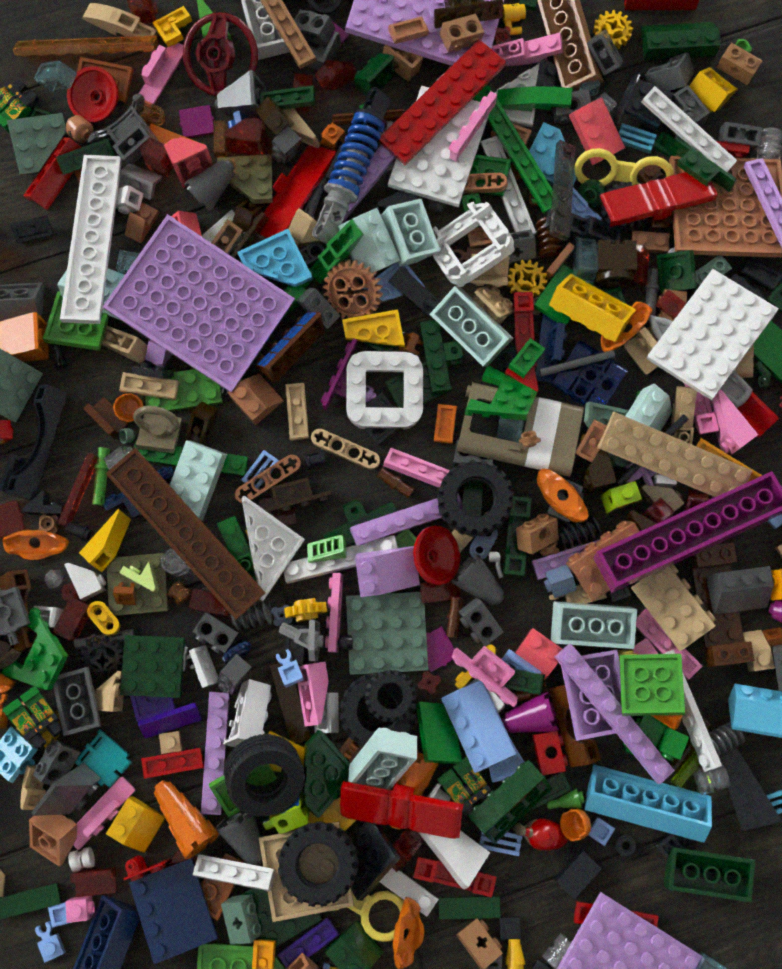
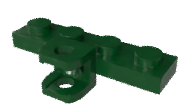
[420,320,463,394]
[323,499,397,551]

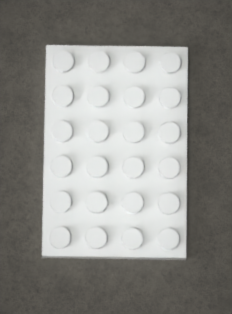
[388,86,490,207]
[647,269,779,401]

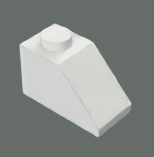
[64,563,106,601]

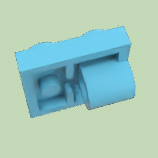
[0,726,38,783]

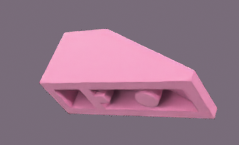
[298,662,329,727]

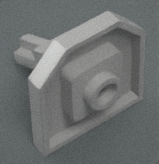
[279,620,324,662]

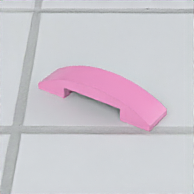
[684,383,719,435]

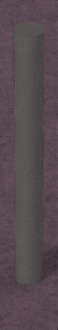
[539,350,615,377]

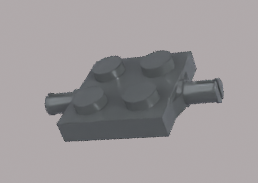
[0,587,31,646]

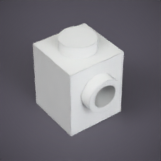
[116,186,144,214]

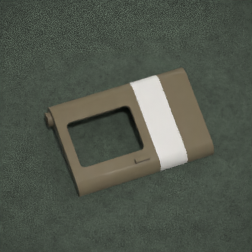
[457,382,584,477]

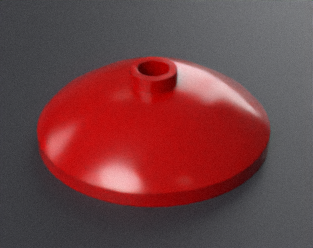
[67,66,118,123]
[413,526,460,585]

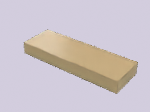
[119,372,180,400]
[285,383,309,441]

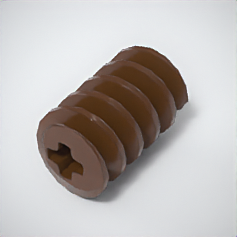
[536,217,562,259]

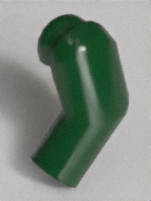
[753,361,771,388]

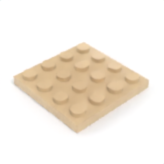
[259,822,354,922]

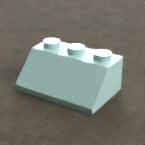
[381,199,440,267]
[337,208,400,273]
[626,384,672,431]

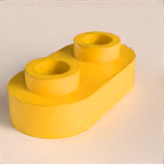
[87,601,120,636]

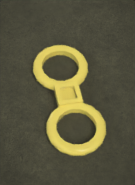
[574,148,674,187]
[331,891,404,942]

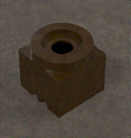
[593,240,637,289]

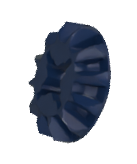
[222,642,252,663]

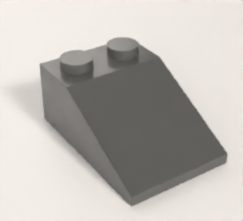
[31,762,101,816]

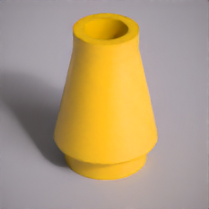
[505,939,526,969]

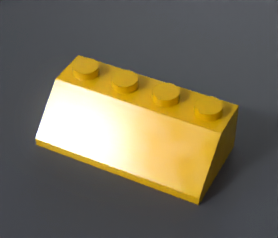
[549,274,636,342]

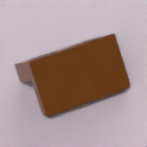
[83,397,129,439]

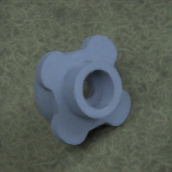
[271,605,292,626]

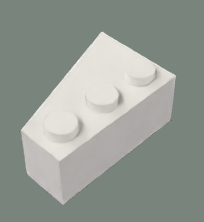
[223,679,272,747]

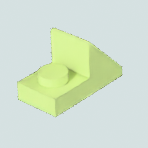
[119,562,159,593]

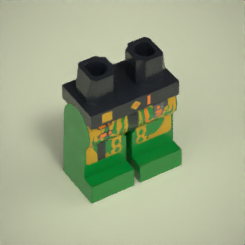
[0,79,39,134]
[2,686,63,749]
[437,756,491,816]

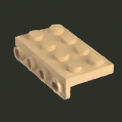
[631,564,716,651]

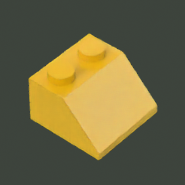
[689,67,737,112]
[106,796,165,853]

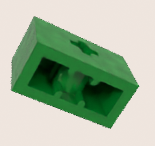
[656,728,689,761]

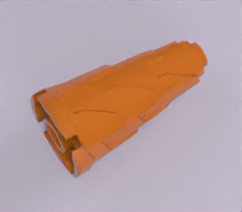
[390,750,439,830]
[154,780,219,859]

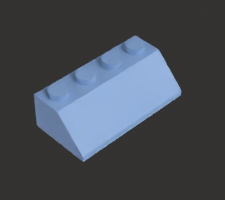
[441,681,517,773]

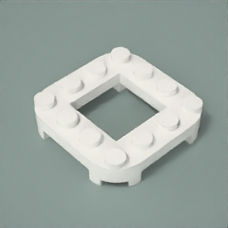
[433,202,515,287]
[346,351,423,430]

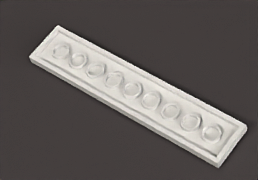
[60,155,122,324]

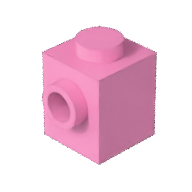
[65,895,95,923]

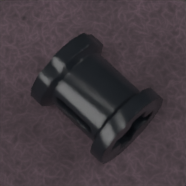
[304,449,327,470]

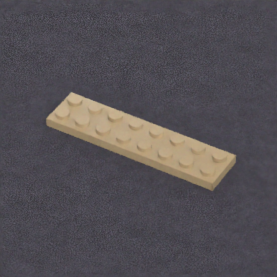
[597,411,753,497]

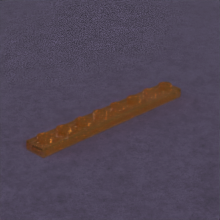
[13,35,158,57]

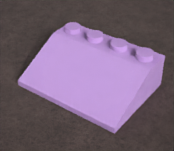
[561,650,631,741]

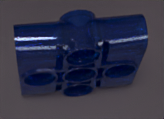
[551,340,628,405]

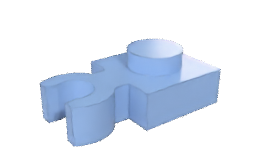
[276,649,304,688]
[35,921,66,963]

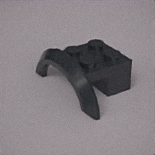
[613,71,673,134]

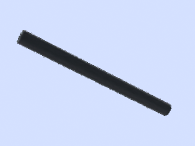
[616,414,689,486]

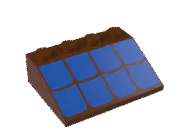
[256,312,325,385]

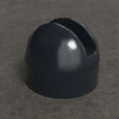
[337,635,353,651]

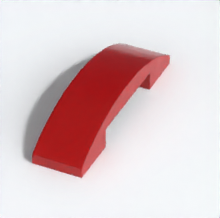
[514,292,537,367]
[413,857,497,897]

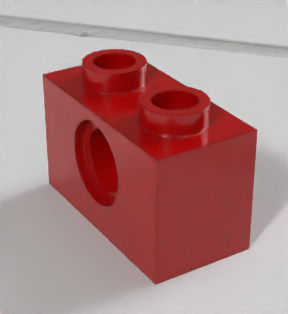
[532,731,568,775]

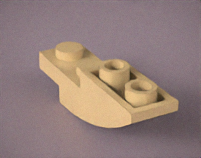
[82,3,157,48]
[671,386,697,444]

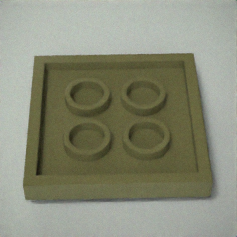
[107,553,169,616]

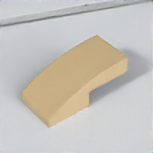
[20,765,46,810]

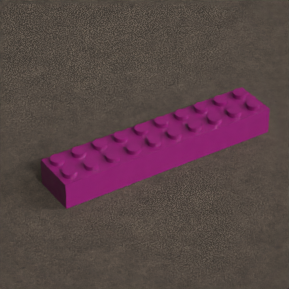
[593,471,782,593]

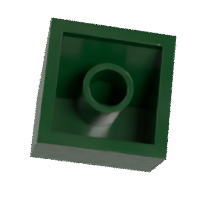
[354,53,395,96]
[325,920,384,969]

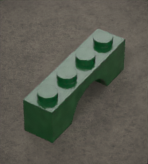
[503,496,532,578]

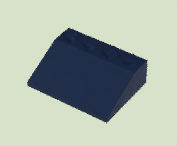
[129,858,218,964]

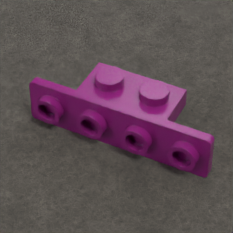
[321,339,358,410]

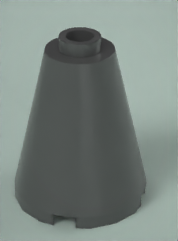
[184,160,235,211]
[450,553,504,606]
[216,811,263,866]

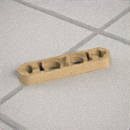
[311,429,380,470]

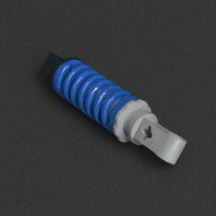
[312,87,391,244]

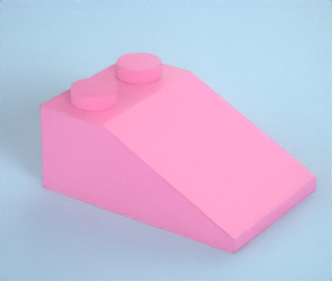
[709,389,758,456]

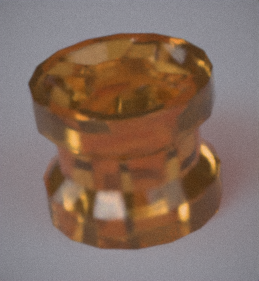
[167,580,191,605]

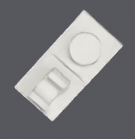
[186,645,219,688]

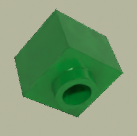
[460,192,481,214]

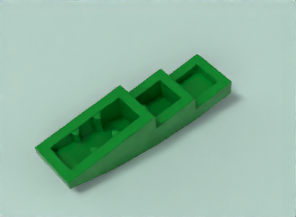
[497,86,573,112]
[310,219,364,284]

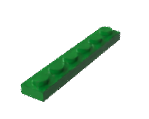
[134,440,249,476]

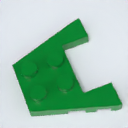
[465,366,537,421]
[1,608,68,690]

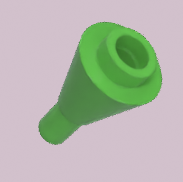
[547,788,585,810]

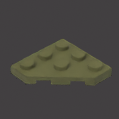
[217,154,273,204]

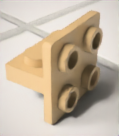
[470,254,509,287]
[473,284,514,325]
[624,326,658,375]

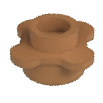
[519,431,541,447]
[38,515,59,533]
[540,541,559,556]

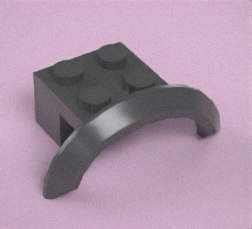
[88,94,159,165]

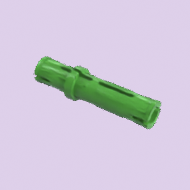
[92,447,111,506]

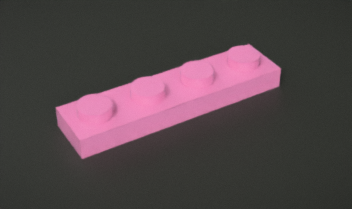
[449,91,497,162]
[383,448,450,488]
[325,573,343,653]
[636,609,702,680]

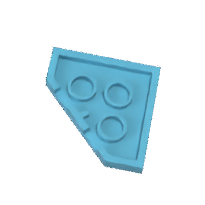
[529,122,577,190]
[237,229,313,287]

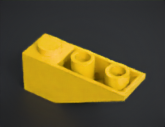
[79,509,131,572]

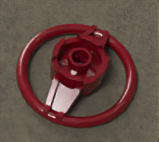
[183,12,258,96]

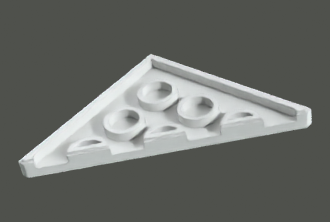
[495,62,540,128]
[242,496,305,601]

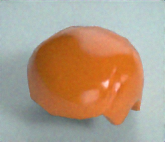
[113,393,144,422]
[560,808,591,841]

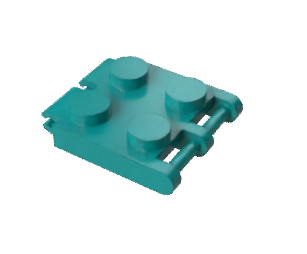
[75,729,132,788]

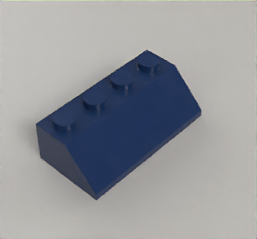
[73,894,140,969]

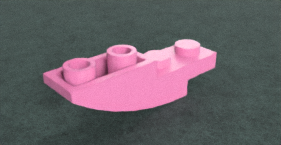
[491,33,563,66]

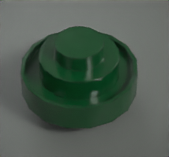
[578,179,606,207]

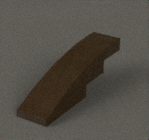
[270,662,311,744]

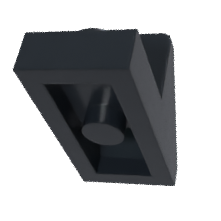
[23,490,67,516]

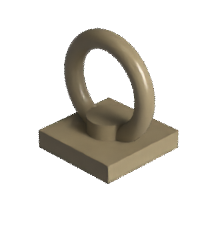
[133,406,182,454]

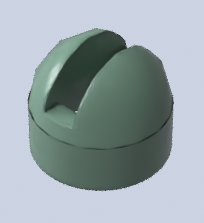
[119,428,136,444]

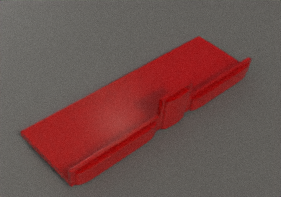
[259,144,337,238]
[600,172,718,226]
[340,781,464,839]

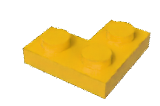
[152,6,192,47]

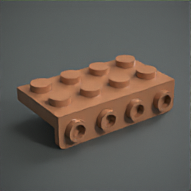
[565,521,640,602]

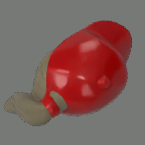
[511,819,568,851]

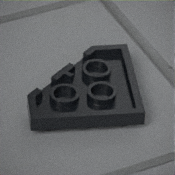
[351,820,400,901]

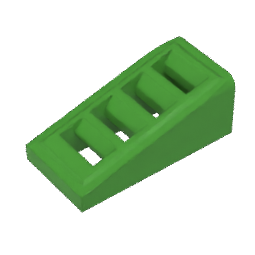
[307,535,347,563]

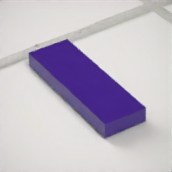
[138,703,202,739]
[278,917,340,968]

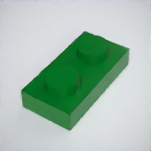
[508,338,546,378]

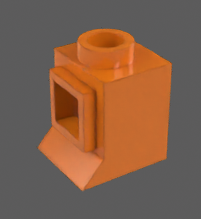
[319,122,345,152]

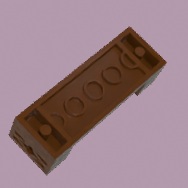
[689,543,755,667]

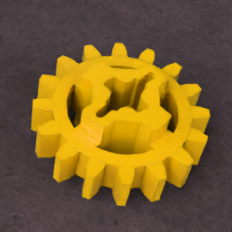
[593,10,633,49]
[507,260,547,297]
[284,598,327,622]

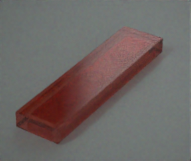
[58,452,98,527]

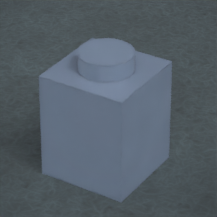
[544,565,577,598]

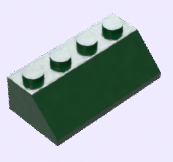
[641,22,721,60]
[469,760,553,844]
[664,847,755,903]

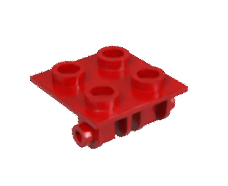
[123,855,171,882]

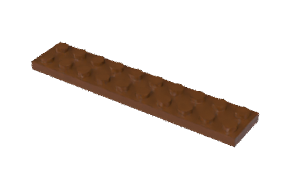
[106,448,266,620]

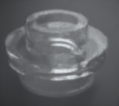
[45,570,63,589]

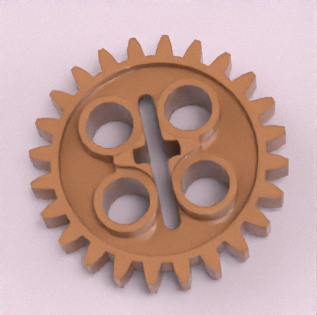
[323,260,383,319]

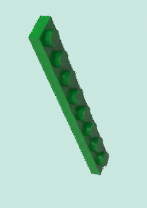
[474,85,561,215]

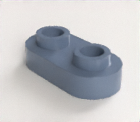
[469,530,498,560]

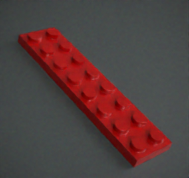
[378,40,506,165]

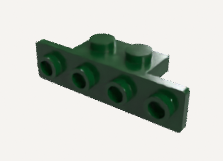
[671,138,736,192]

